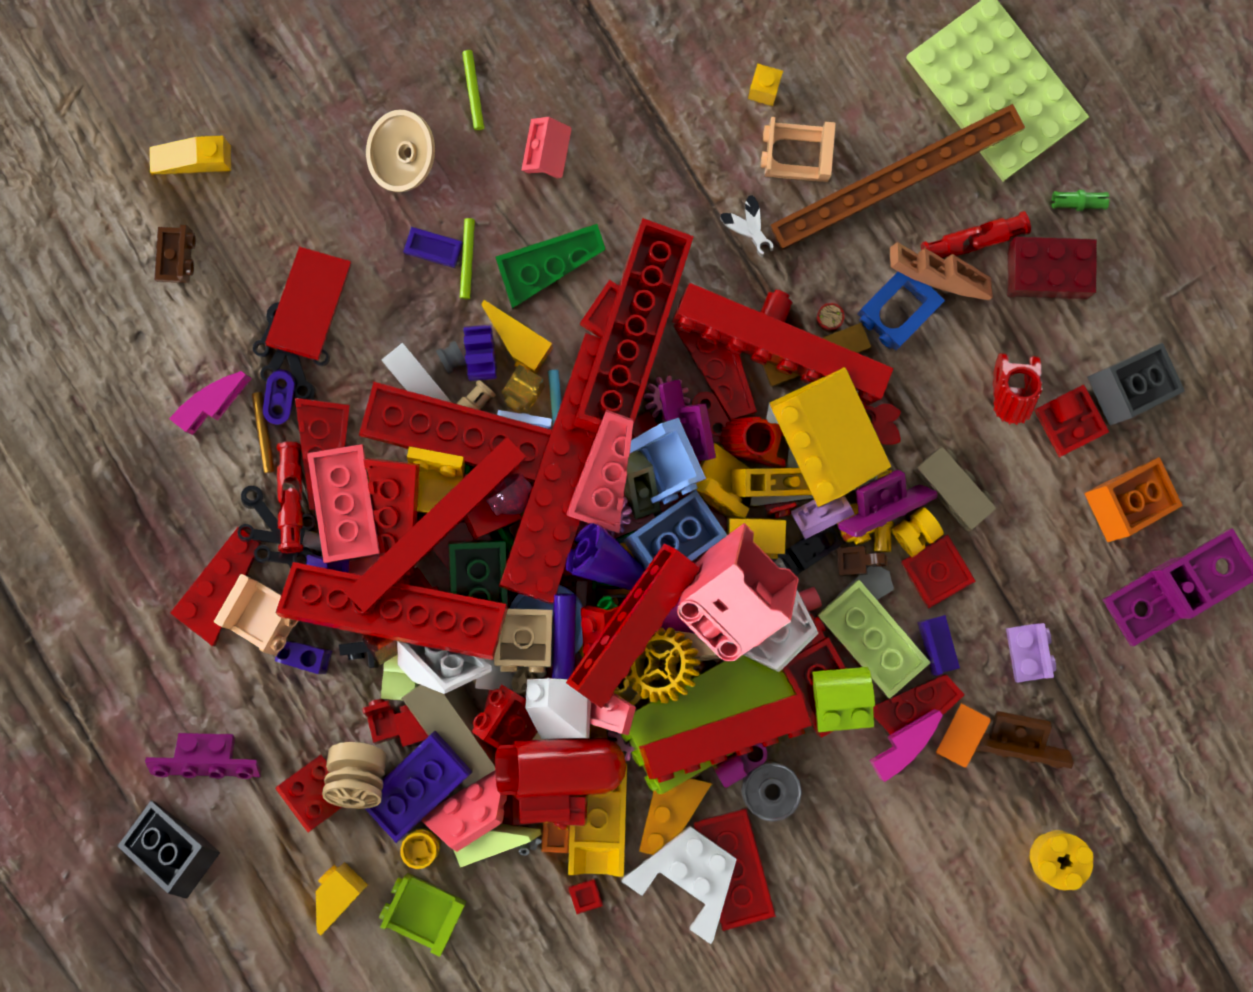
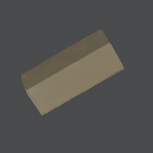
[402,684,497,788]

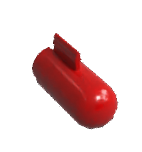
[495,737,627,823]

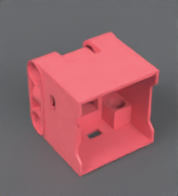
[677,523,799,661]

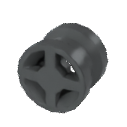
[436,340,466,374]

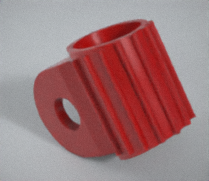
[993,353,1043,425]
[720,417,786,468]

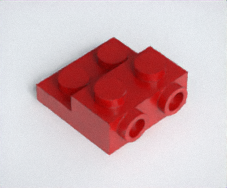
[471,684,538,748]

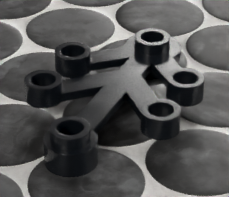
[253,302,330,400]
[237,486,316,569]

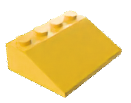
[769,367,891,507]

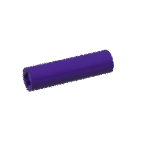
[552,593,576,680]

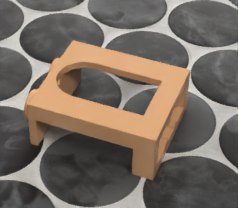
[761,117,836,182]

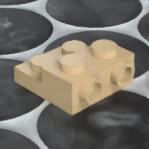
[494,609,553,673]

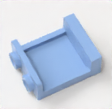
[630,418,706,505]

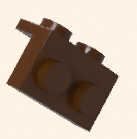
[154,225,196,283]

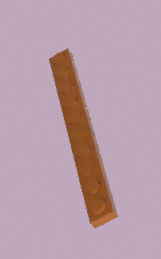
[770,104,1025,250]

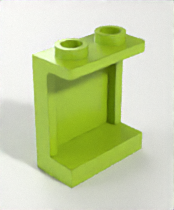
[379,873,467,957]

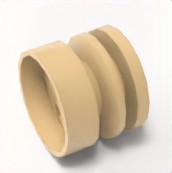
[322,742,387,809]

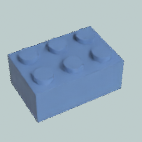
[623,490,727,571]

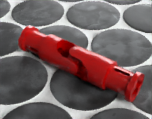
[921,211,1031,258]
[277,442,303,553]

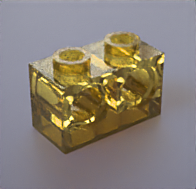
[502,364,545,414]

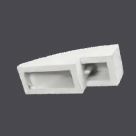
[382,343,452,403]

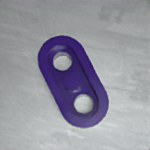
[263,370,296,424]

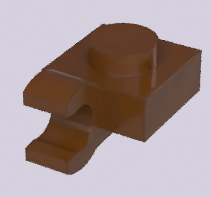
[837,546,887,577]

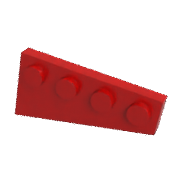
[170,527,261,646]

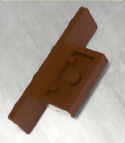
[975,711,1074,769]

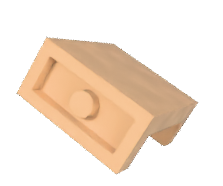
[214,574,298,656]

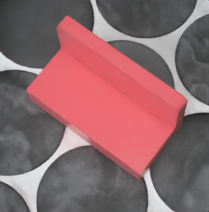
[521,117,571,178]

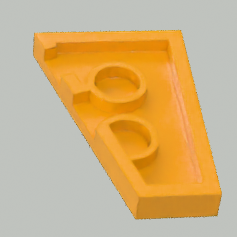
[639,778,712,855]

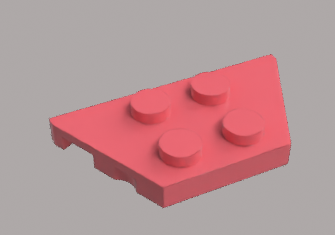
[421,770,507,852]

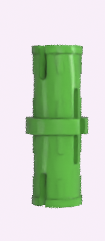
[1052,190,1109,211]

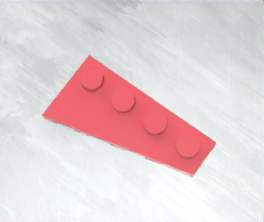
[545,666,636,735]

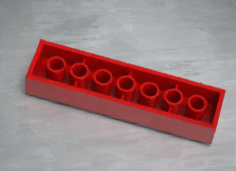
[573,218,694,433]
[672,283,894,406]

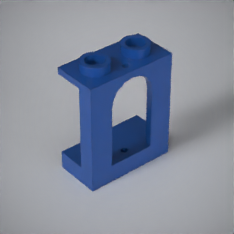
[858,272,945,351]

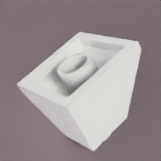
[525,678,591,739]

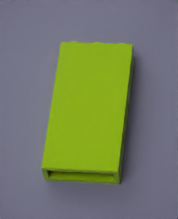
[620,655,795,794]

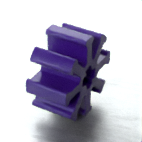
[463,325,497,381]

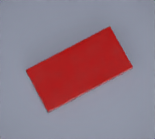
[265,246,351,361]
[693,808,776,931]

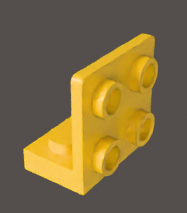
[692,444,750,518]
[407,447,466,514]

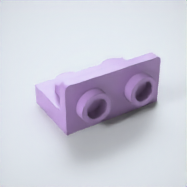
[791,496,854,539]
[1006,623,1056,683]

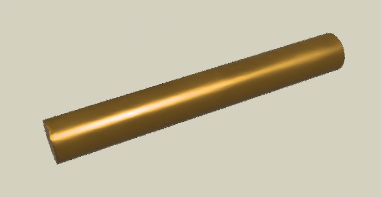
[252,392,275,474]

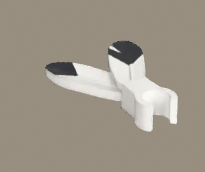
[720,195,773,257]

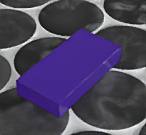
[403,227,463,269]

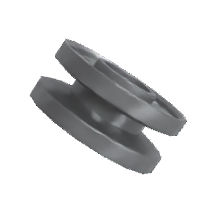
[741,761,802,822]

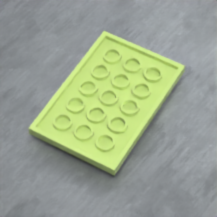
[906,0,1089,182]

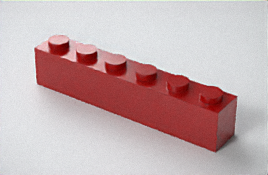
[566,543,700,709]
[639,693,812,783]

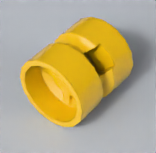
[891,506,944,557]
[400,828,441,869]

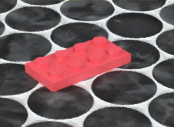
[307,444,380,563]

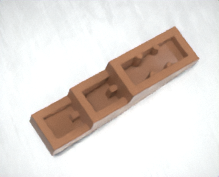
[890,242,993,300]

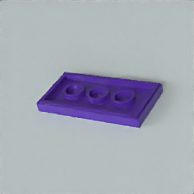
[364,731,472,843]

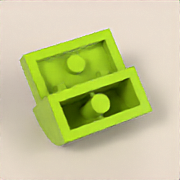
[812,667,875,732]

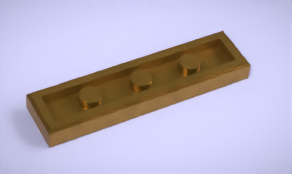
[762,323,871,387]

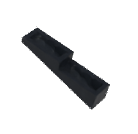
[771,524,846,575]

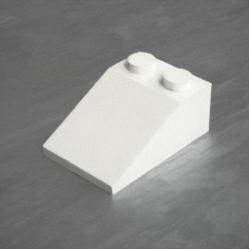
[397,641,492,694]

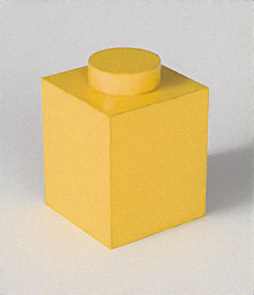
[748,63,783,106]

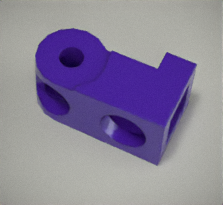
[274,640,332,674]

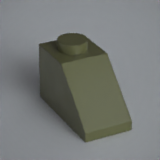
[624,450,661,520]

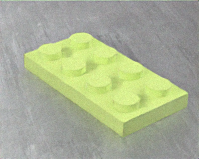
[817,579,931,699]

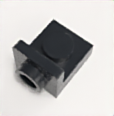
[339,640,382,668]

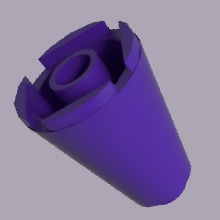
[565,523,644,590]

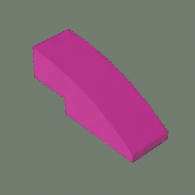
[169,371,252,435]
[869,709,943,782]

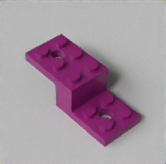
[1102,528,1253,647]

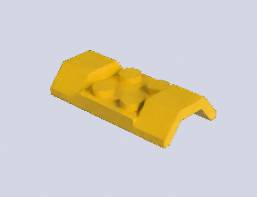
[568,766,627,877]

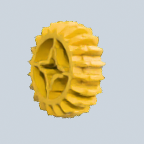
[627,627,700,704]

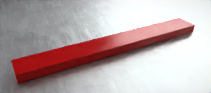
[344,437,526,613]

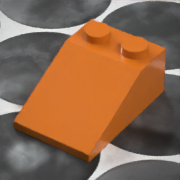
[1084,457,1183,542]

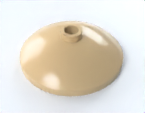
[366,110,435,192]

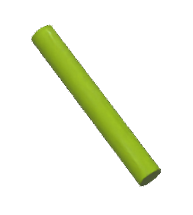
[462,50,484,130]
[460,218,475,300]

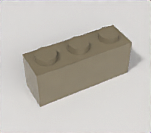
[913,447,997,531]

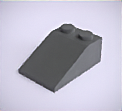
[1087,343,1185,426]

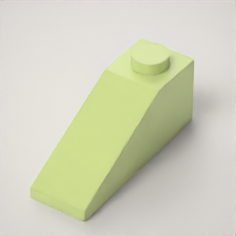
[454,824,542,868]

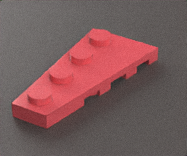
[567,410,634,533]

